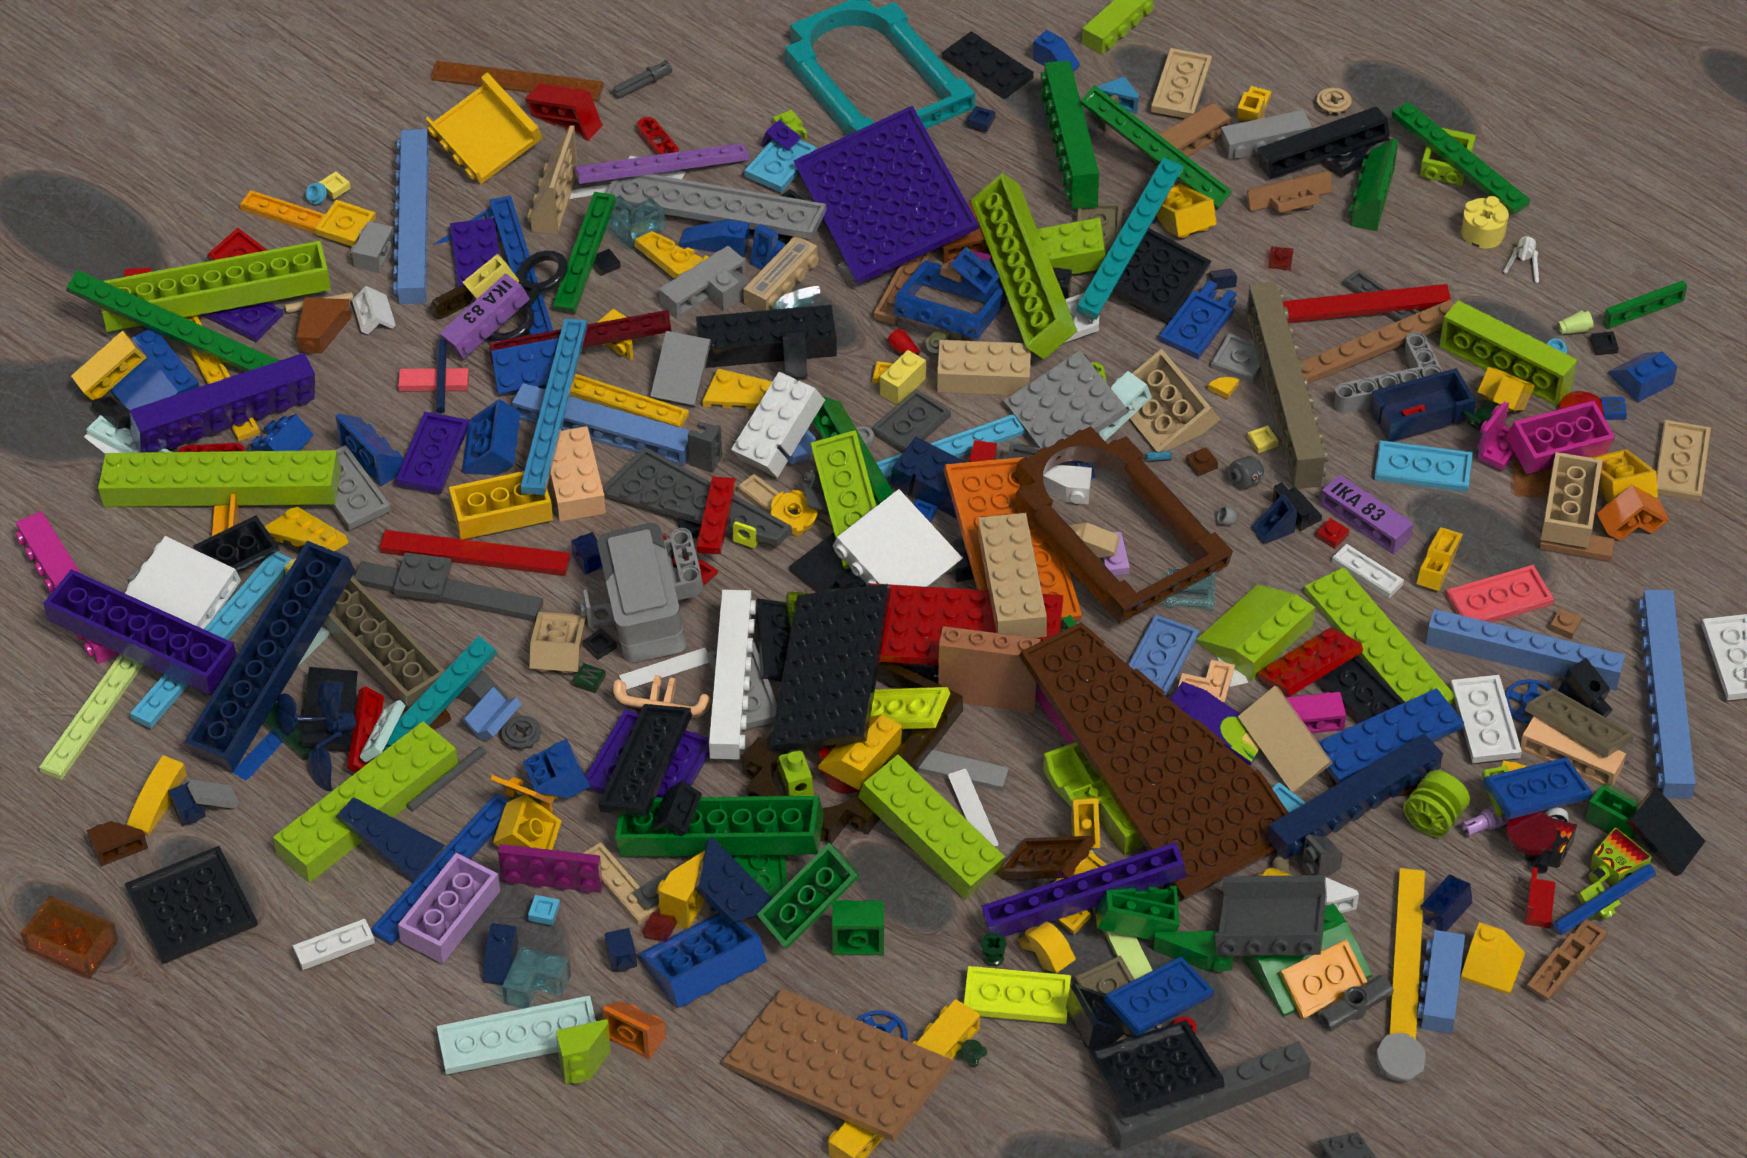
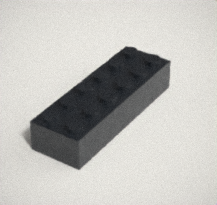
[696,305,837,368]

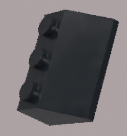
[193,515,280,571]

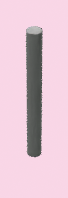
[406,746,486,812]

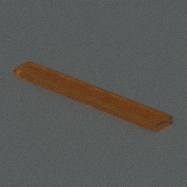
[431,60,604,102]

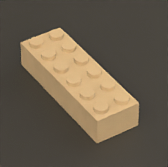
[978,513,1047,638]

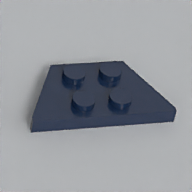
[694,836,773,925]

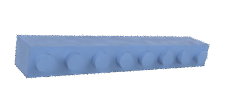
[512,383,690,466]
[1426,609,1625,691]

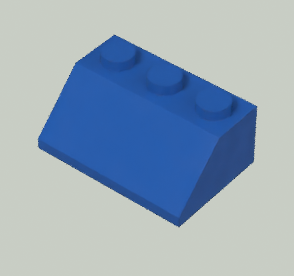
[462,399,521,475]
[335,413,403,487]

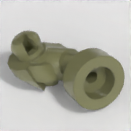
[925,328,963,354]

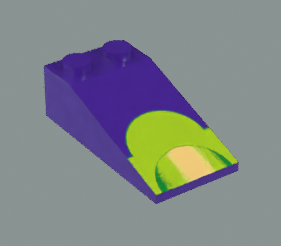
[1170,681,1261,765]

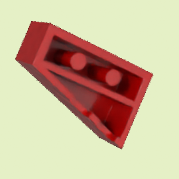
[525,83,603,141]

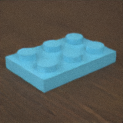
[744,139,817,193]

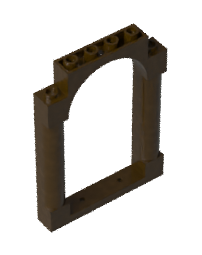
[742,662,963,844]

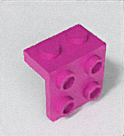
[1477,401,1515,471]

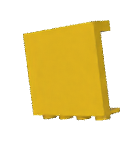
[425,72,543,185]

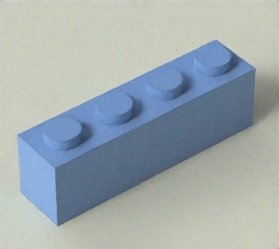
[1417,930,1465,1034]

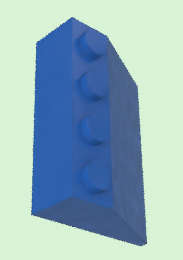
[110,329,199,410]
[638,913,767,1007]

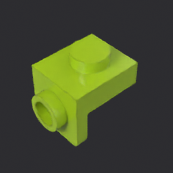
[1576,881,1621,920]

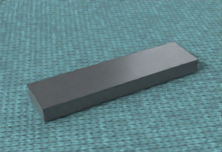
[1343,269,1420,322]

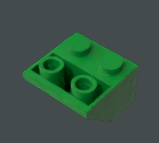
[1586,784,1642,840]

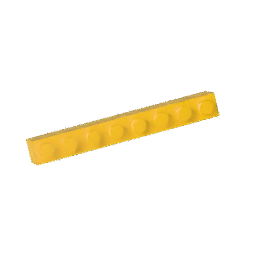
[828,999,981,1158]

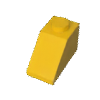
[1071,797,1100,848]

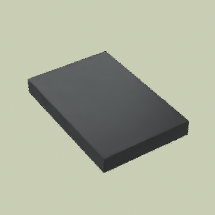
[871,389,951,453]

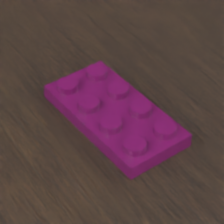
[498,844,603,893]

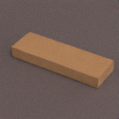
[1540,535,1615,562]

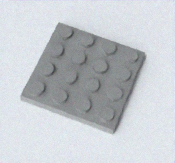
[1004,350,1128,448]

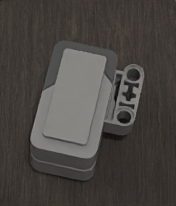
[597,523,703,663]

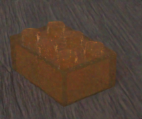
[21,895,119,979]

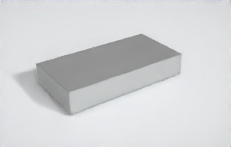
[187,779,240,809]

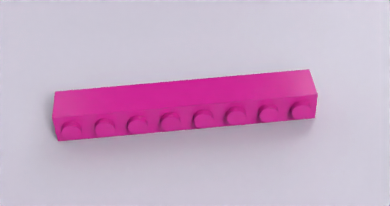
[15,511,119,664]

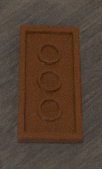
[997,836,1096,880]

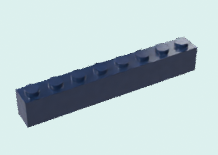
[1267,734,1443,860]

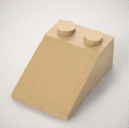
[529,612,586,674]

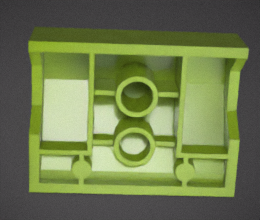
[1043,742,1113,807]

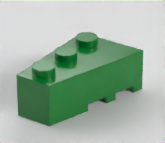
[1096,886,1180,941]

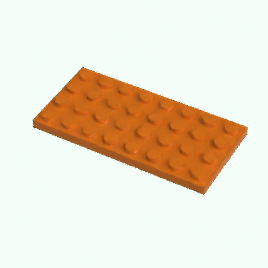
[943,456,1082,623]

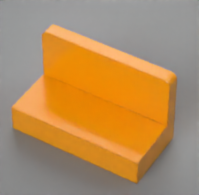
[212,494,239,536]

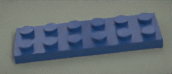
[1318,688,1464,784]

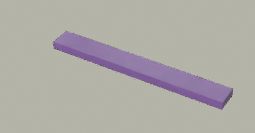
[574,143,749,184]

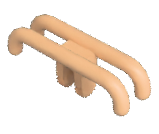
[613,675,712,718]

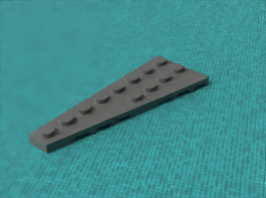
[602,447,792,547]

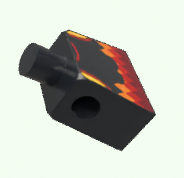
[1525,818,1577,873]

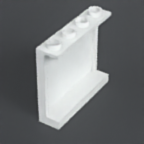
[833,489,963,587]
[125,536,241,629]

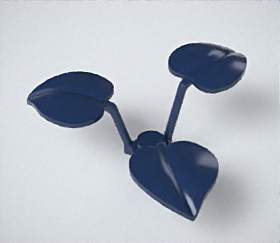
[277,681,356,791]

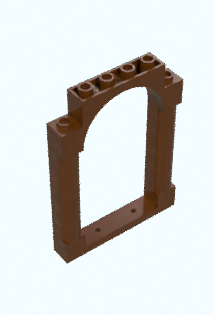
[1013,426,1233,624]

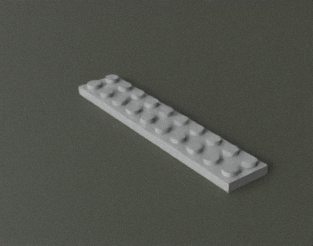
[606,174,827,239]

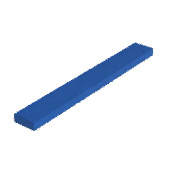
[371,793,509,946]

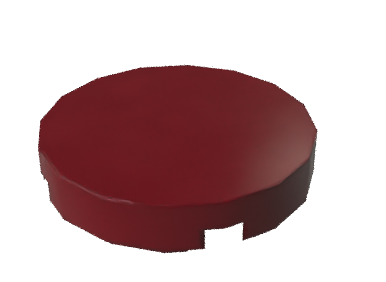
[1506,812,1557,855]

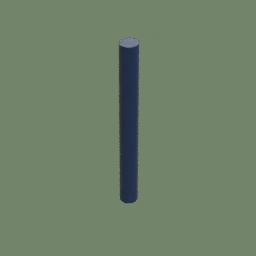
[436,339,447,413]

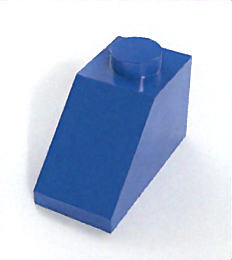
[1033,30,1080,72]

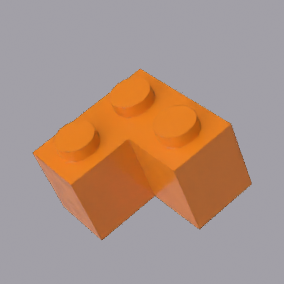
[1597,485,1670,541]

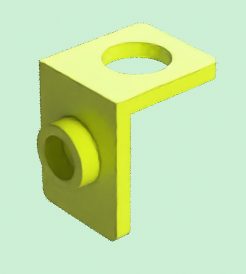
[733,521,759,549]

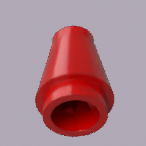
[887,328,920,356]

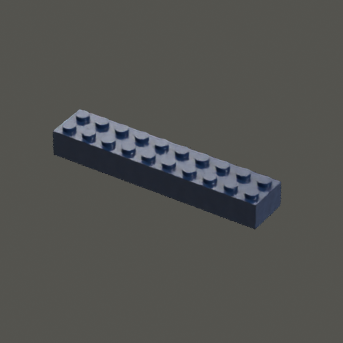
[184,541,355,772]

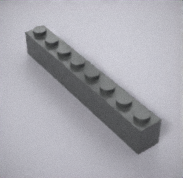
[1108,1041,1311,1151]

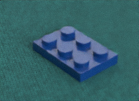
[492,338,559,396]

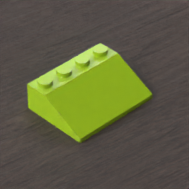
[1196,584,1315,681]

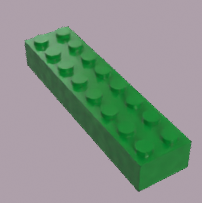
[1040,60,1099,209]
[615,795,824,857]

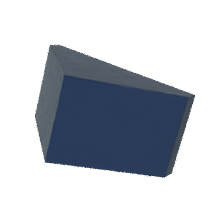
[1252,494,1297,544]

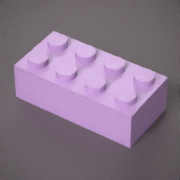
[398,853,500,964]

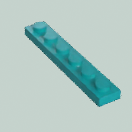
[384,636,498,750]

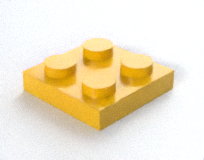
[315,200,376,247]

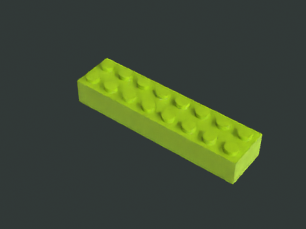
[273,721,458,883]

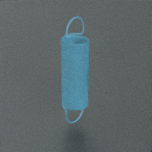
[1143,451,1179,461]

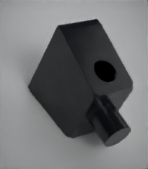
[1558,658,1613,718]

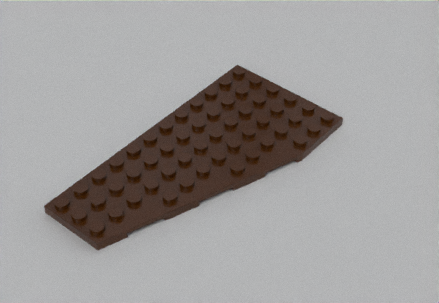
[1019,622,1289,901]

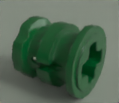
[981,933,1007,967]

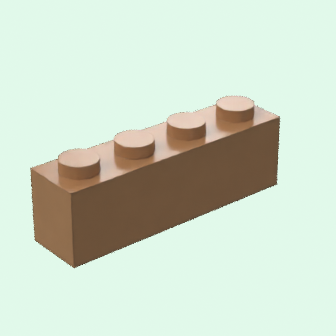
[1147,103,1231,166]

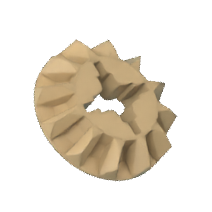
[1317,88,1352,115]

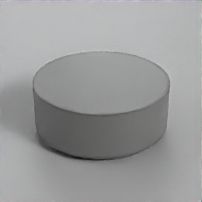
[856,426,874,448]

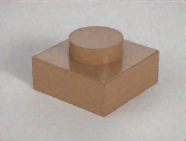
[940,258,965,282]
[1550,608,1582,640]

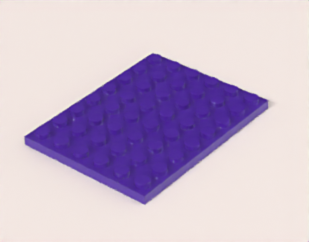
[793,105,979,285]

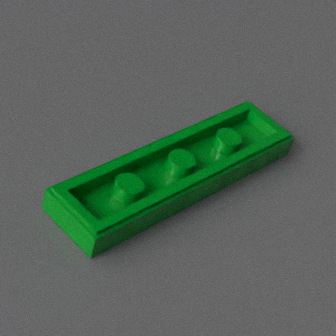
[1603,280,1687,329]

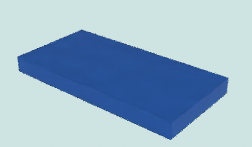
[1483,757,1593,819]
[1104,956,1215,1036]

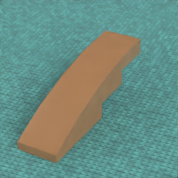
[1527,919,1607,1001]

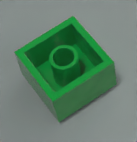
[832,900,884,955]

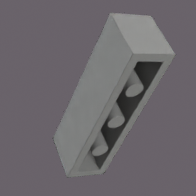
[1220,110,1312,160]
[659,246,746,319]

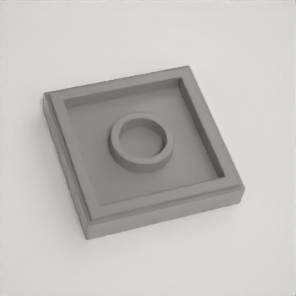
[1211,333,1261,383]

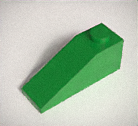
[1153,931,1234,972]

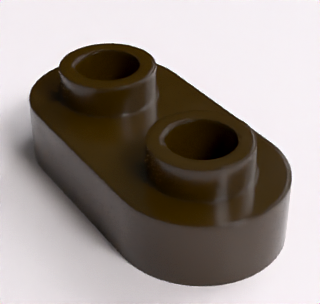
[430,286,473,319]

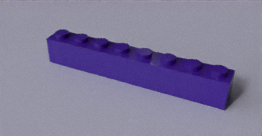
[982,842,1186,937]

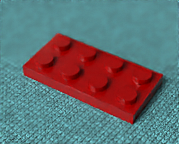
[1257,627,1363,697]

